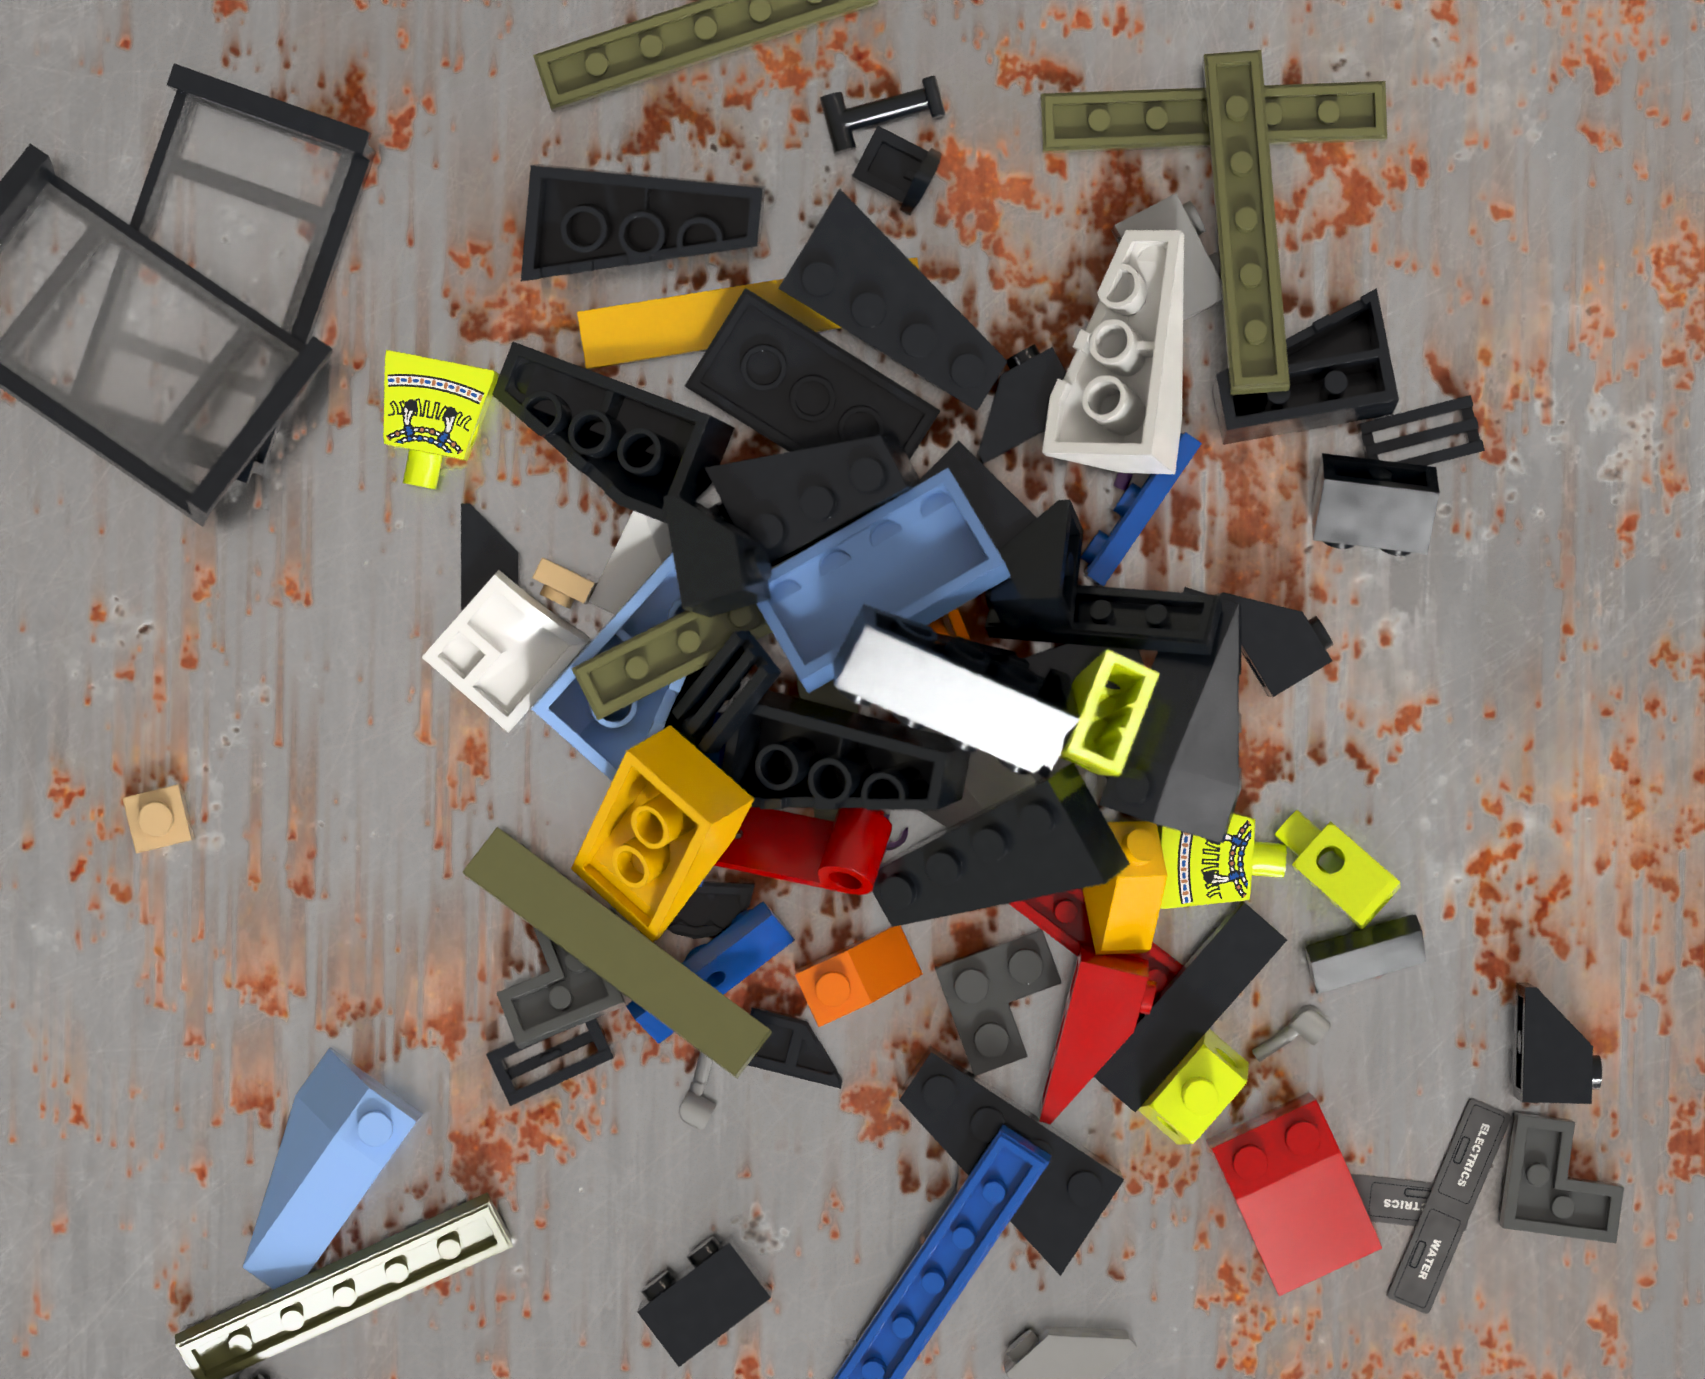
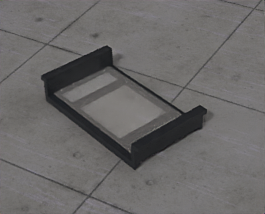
[66,63,376,484]
[0,143,333,527]

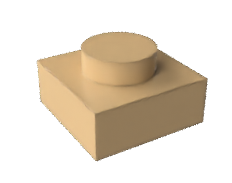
[532,557,597,609]
[122,784,195,854]

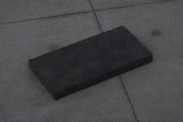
[684,287,940,460]

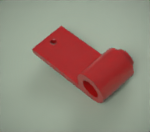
[714,807,892,895]

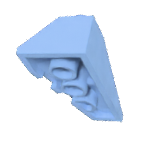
[530,552,686,781]

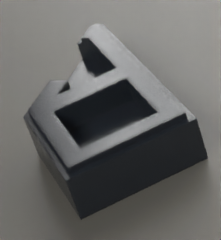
[461,503,520,610]
[748,1006,843,1089]

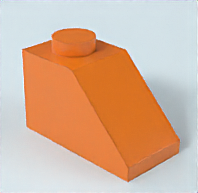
[795,925,923,1027]

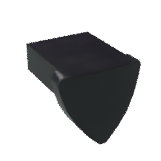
[851,126,942,215]

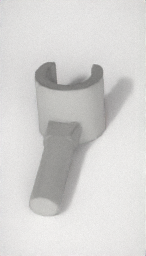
[1252,1005,1331,1062]
[679,1052,717,1130]

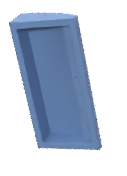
[756,468,1011,694]

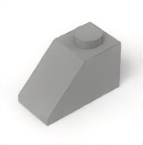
[1004,1326,1138,1379]

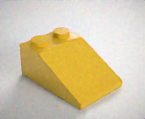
[571,725,754,942]

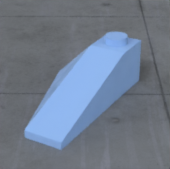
[243,1048,423,1290]

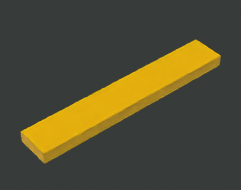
[577,257,919,370]

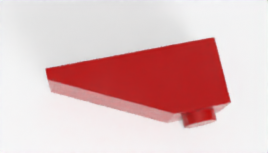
[1039,944,1157,1125]

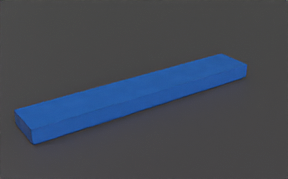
[833,1124,1052,1379]

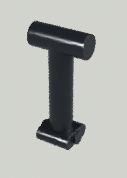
[820,76,945,154]

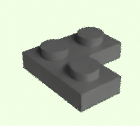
[497,927,627,1049]
[934,928,1062,1076]
[1499,1112,1624,1244]

